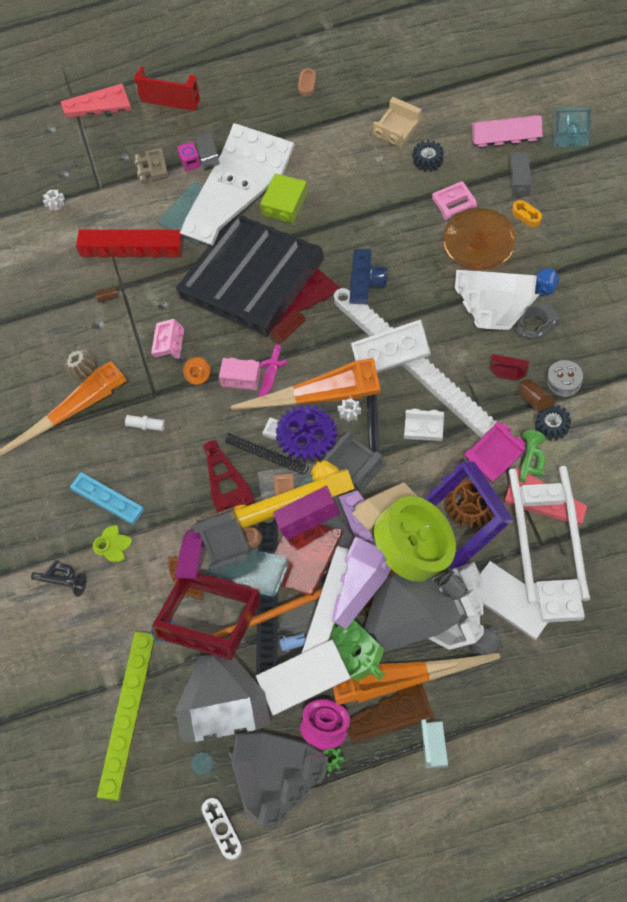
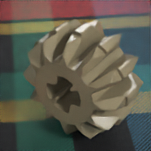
[64,348,96,380]

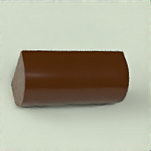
[519,379,555,411]

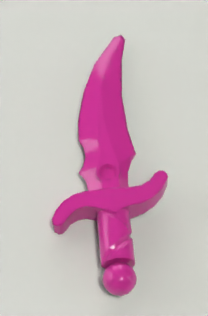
[257,344,287,398]

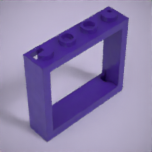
[424,461,514,569]

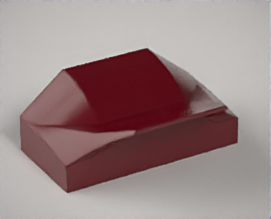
[489,354,529,381]

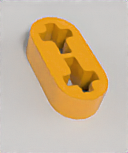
[512,200,542,227]

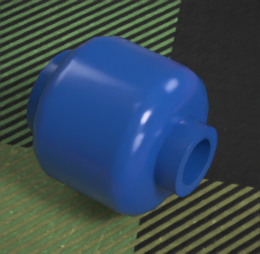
[535,268,560,296]

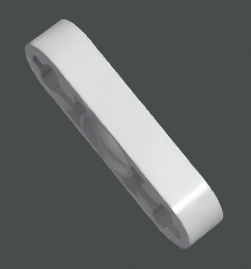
[202,798,242,861]

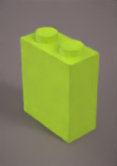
[260,173,308,223]

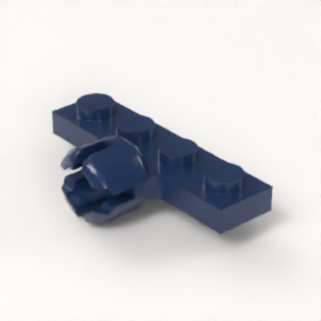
[349,249,388,304]

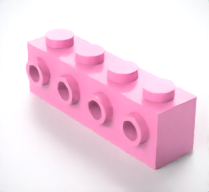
[472,115,543,147]

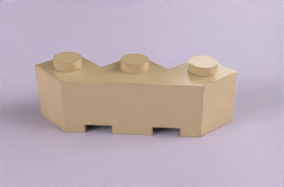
[352,482,418,535]

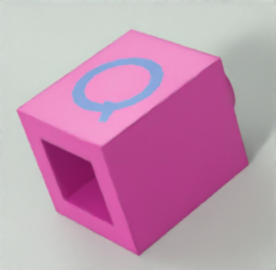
[177,142,201,172]

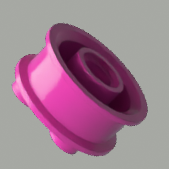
[300,700,350,750]

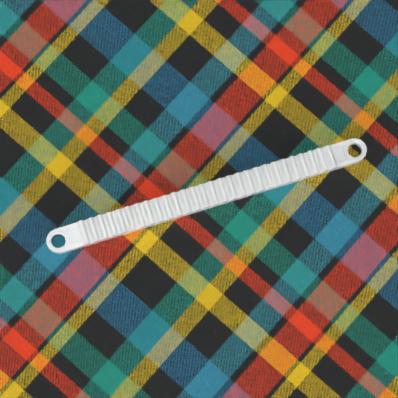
[334,288,497,438]

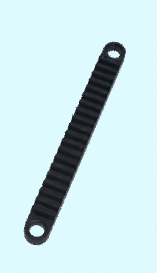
[256,517,279,706]

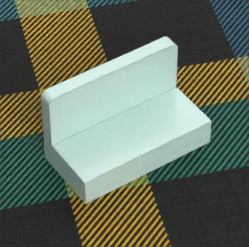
[421,719,448,768]

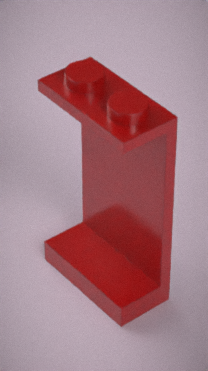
[134,67,200,111]

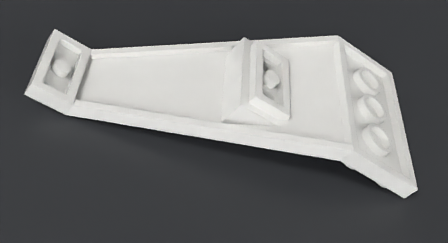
[180,123,295,246]

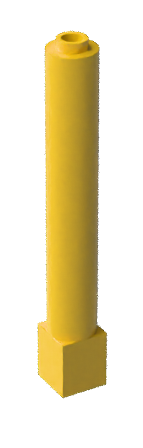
[235,469,355,529]

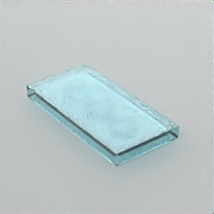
[206,550,290,596]

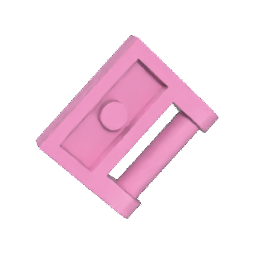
[432,181,477,220]

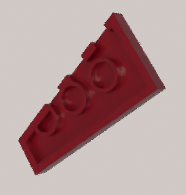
[277,268,341,325]

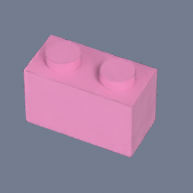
[219,358,261,390]

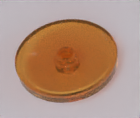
[444,208,516,269]

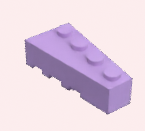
[339,491,377,547]

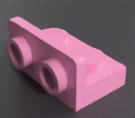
[151,319,184,359]

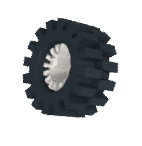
[413,140,444,172]
[535,404,571,441]

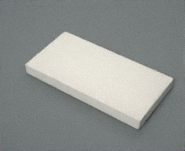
[351,320,431,373]
[479,561,549,641]
[256,639,351,716]

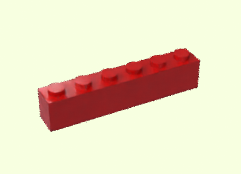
[76,229,184,258]

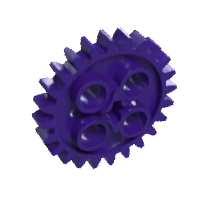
[276,404,337,463]

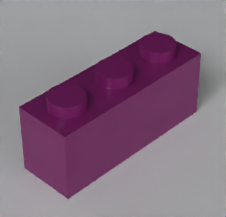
[273,486,341,540]

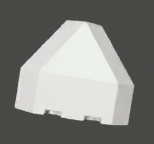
[455,270,540,330]
[428,562,484,650]

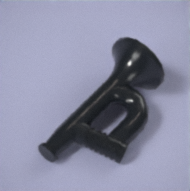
[31,560,86,597]

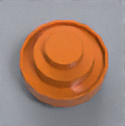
[183,357,211,385]

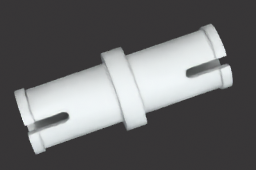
[125,415,165,431]

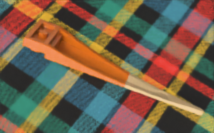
[231,358,381,410]
[0,361,126,456]
[333,653,501,705]

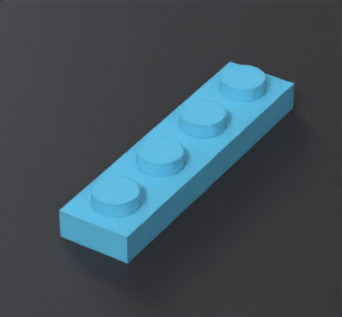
[70,472,144,526]

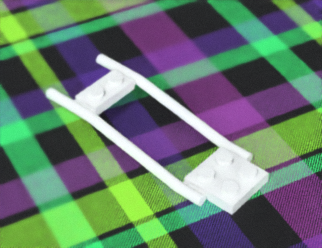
[509,466,590,623]

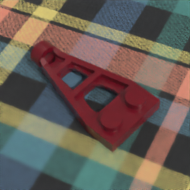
[203,440,255,513]

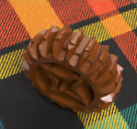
[444,479,494,530]

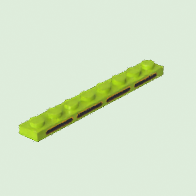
[97,632,155,802]

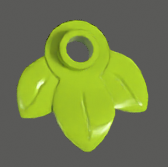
[93,525,132,562]

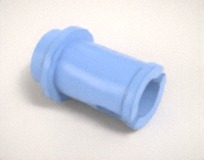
[279,633,306,652]

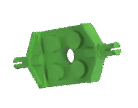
[329,620,385,681]

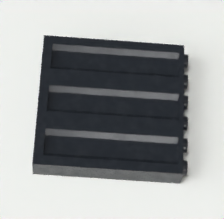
[176,214,324,337]

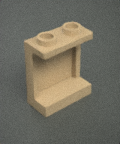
[373,97,422,147]

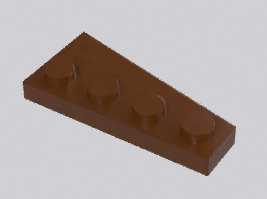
[348,683,434,744]

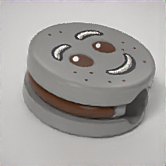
[546,360,583,397]

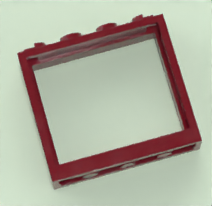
[152,573,260,660]

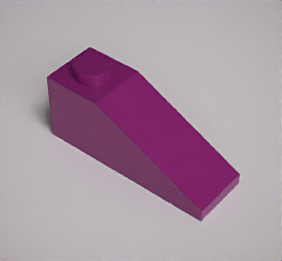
[175,529,206,579]

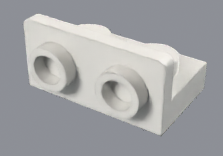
[404,409,444,441]

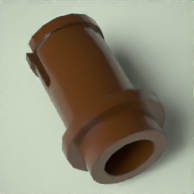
[95,287,119,303]

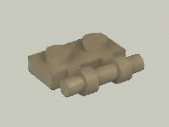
[134,148,168,184]

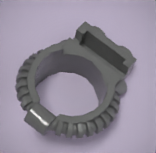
[515,303,561,340]

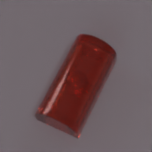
[271,308,306,345]

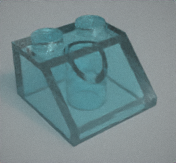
[552,107,591,147]

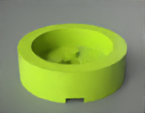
[374,496,456,582]

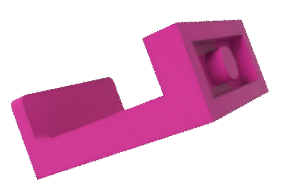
[464,422,526,484]

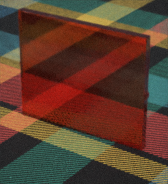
[262,524,343,596]

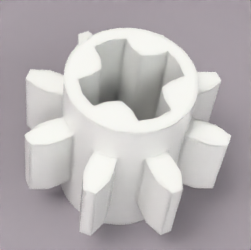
[43,190,65,211]
[338,398,361,422]

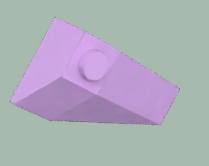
[332,537,391,630]

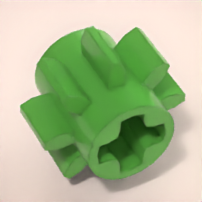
[321,748,344,774]

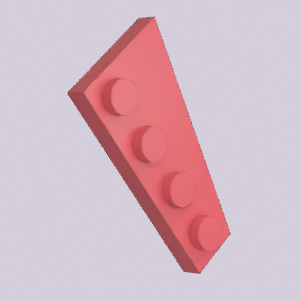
[61,84,132,117]
[504,467,587,526]

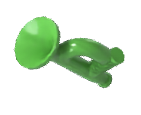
[518,430,546,483]

